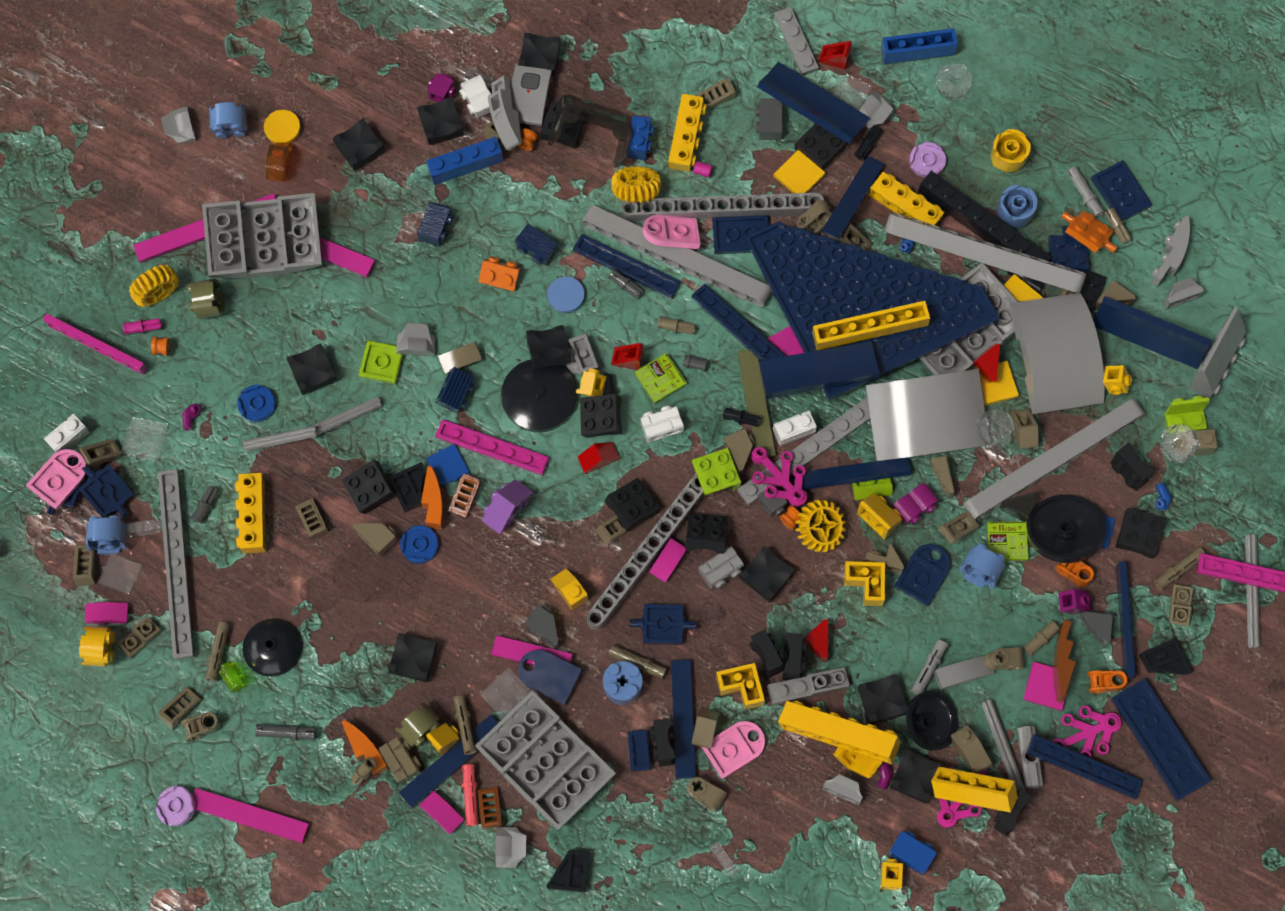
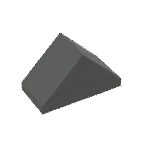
[1078,611,1112,648]

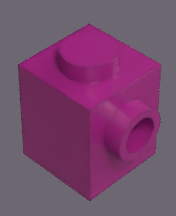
[427,73,456,102]
[1058,589,1090,615]

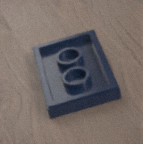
[1091,160,1152,221]
[712,215,769,254]

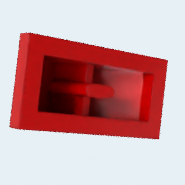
[818,41,852,70]
[611,343,643,370]
[972,343,1000,384]
[577,442,620,474]
[804,619,828,662]

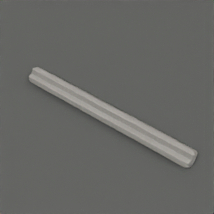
[1245,534,1260,648]

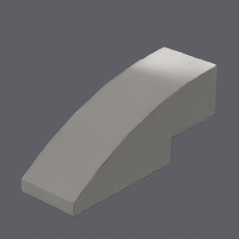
[934,655,995,691]

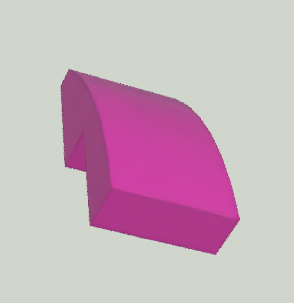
[649,538,686,582]
[85,602,128,625]
[419,791,464,834]

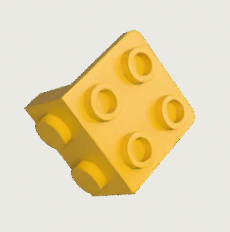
[833,747,883,778]

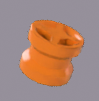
[517,128,538,151]
[151,336,171,356]
[779,506,800,530]

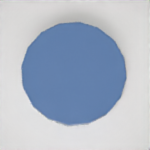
[547,276,585,313]

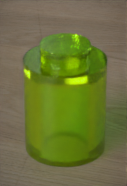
[219,661,248,693]

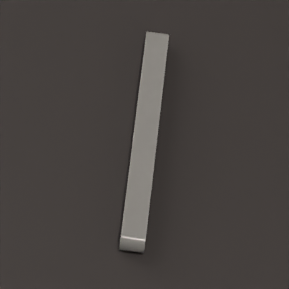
[621,193,824,222]
[582,205,771,307]
[884,212,1086,293]
[963,398,1146,520]
[587,473,704,630]

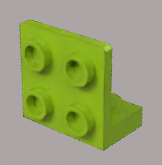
[1164,396,1210,435]
[692,448,741,495]

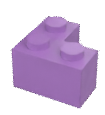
[482,479,534,534]

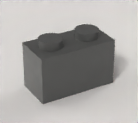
[756,98,782,140]

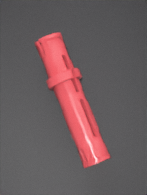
[462,764,479,826]

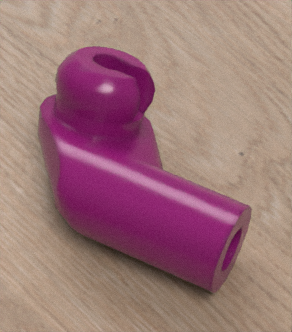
[182,403,201,431]
[877,762,892,790]

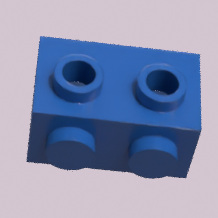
[628,115,654,160]
[888,831,937,876]

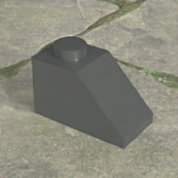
[524,605,559,649]

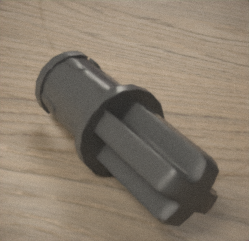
[608,269,643,299]
[191,486,218,524]

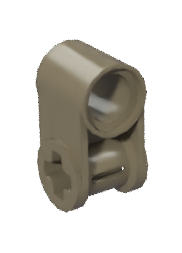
[797,200,832,235]
[984,647,1024,671]
[181,712,222,742]
[687,777,727,812]

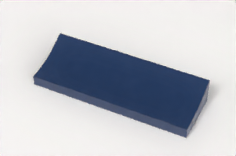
[757,62,870,144]
[1093,296,1212,369]
[759,341,880,399]

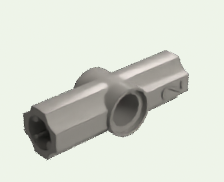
[1017,726,1043,789]

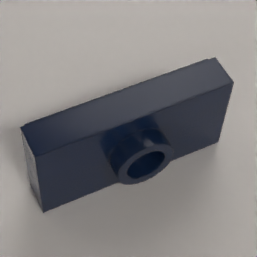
[627,730,651,772]

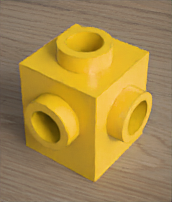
[1103,365,1132,395]

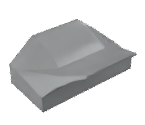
[859,91,894,131]
[161,106,196,146]
[1163,278,1204,310]
[396,323,435,356]
[566,334,599,375]
[822,774,863,806]
[496,827,526,868]

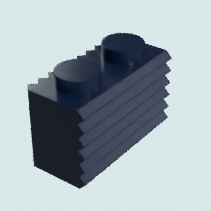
[417,202,454,247]
[515,224,559,266]
[435,367,474,413]

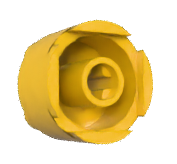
[991,129,1031,172]
[79,626,116,667]

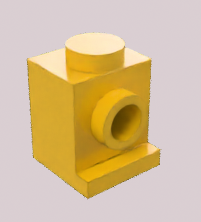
[576,368,607,397]
[880,859,903,890]

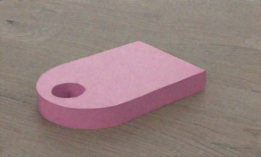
[642,215,700,249]
[26,449,87,511]
[701,721,765,780]

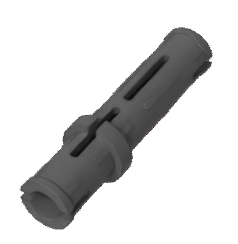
[255,724,317,741]

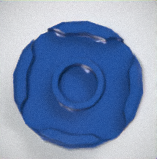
[237,385,276,423]
[400,525,439,564]

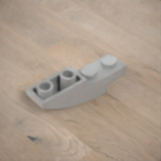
[488,75,522,151]
[1151,215,1190,287]
[767,667,850,705]

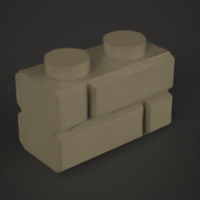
[378,737,421,785]

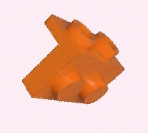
[478,256,522,291]

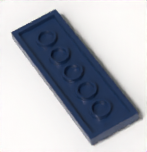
[1111,679,1212,802]

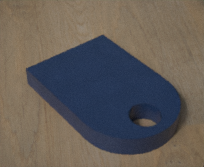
[894,544,950,607]
[518,650,582,705]

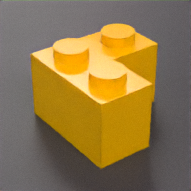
[844,561,885,606]
[716,663,765,710]

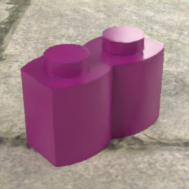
[892,482,938,526]

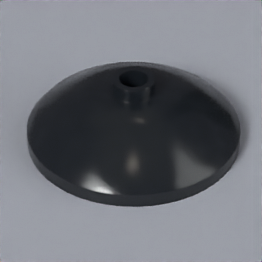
[243,619,302,677]
[906,691,957,751]

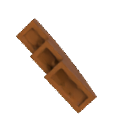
[1053,619,1076,703]

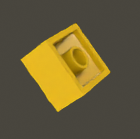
[857,493,902,540]

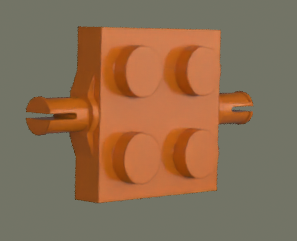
[1061,210,1118,253]

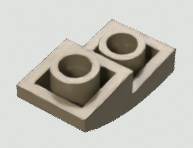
[438,342,483,374]
[1169,584,1193,626]
[117,616,161,659]

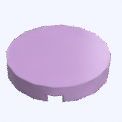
[909,142,946,178]
[156,786,196,827]

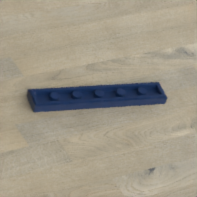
[823,156,884,239]
[573,234,681,299]
[691,284,785,361]
[794,457,911,490]
[1115,561,1136,681]
[671,660,696,779]
[399,715,498,808]
[1026,734,1143,799]

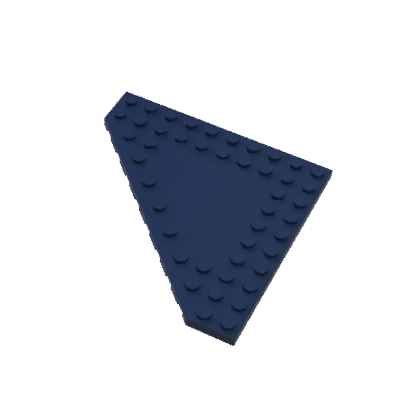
[745,221,1000,401]

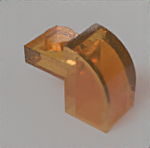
[266,142,293,181]

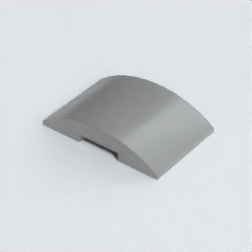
[202,193,322,278]
[919,263,1017,375]
[1009,293,1105,415]
[865,369,990,461]
[475,690,616,831]

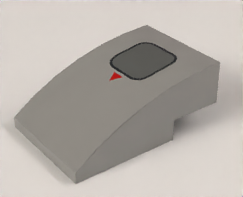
[510,65,552,126]

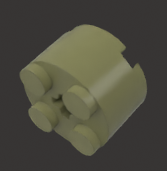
[188,278,225,319]
[395,702,441,748]

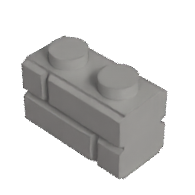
[698,546,744,590]

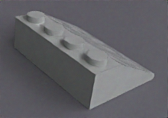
[1188,307,1246,398]

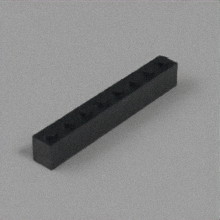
[918,170,1052,261]

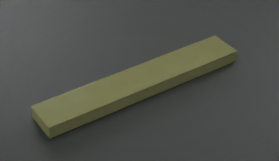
[737,350,776,458]

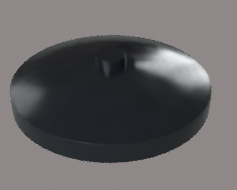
[501,359,577,433]
[1027,495,1106,563]

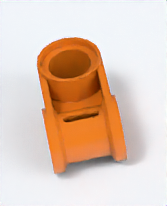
[1055,561,1094,587]
[1087,670,1127,693]

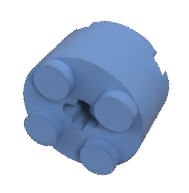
[209,102,247,139]
[997,185,1038,229]
[86,515,126,555]
[959,544,1005,589]
[603,661,643,705]

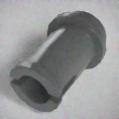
[682,354,707,371]

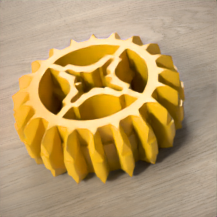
[611,165,661,203]
[129,265,180,307]
[795,500,846,552]

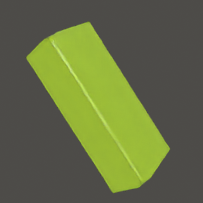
[852,478,893,500]

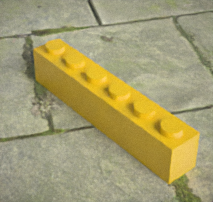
[812,301,930,351]
[778,701,901,764]

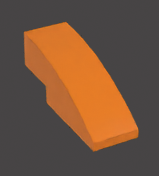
[421,466,444,530]
[342,720,388,776]

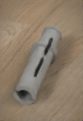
[1067,166,1105,218]
[910,639,948,695]

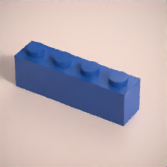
[881,28,958,64]
[426,137,503,185]

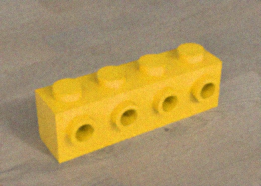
[668,94,707,172]
[869,172,944,226]
[235,473,266,554]
[931,767,1018,813]

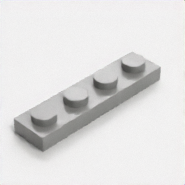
[774,7,819,76]

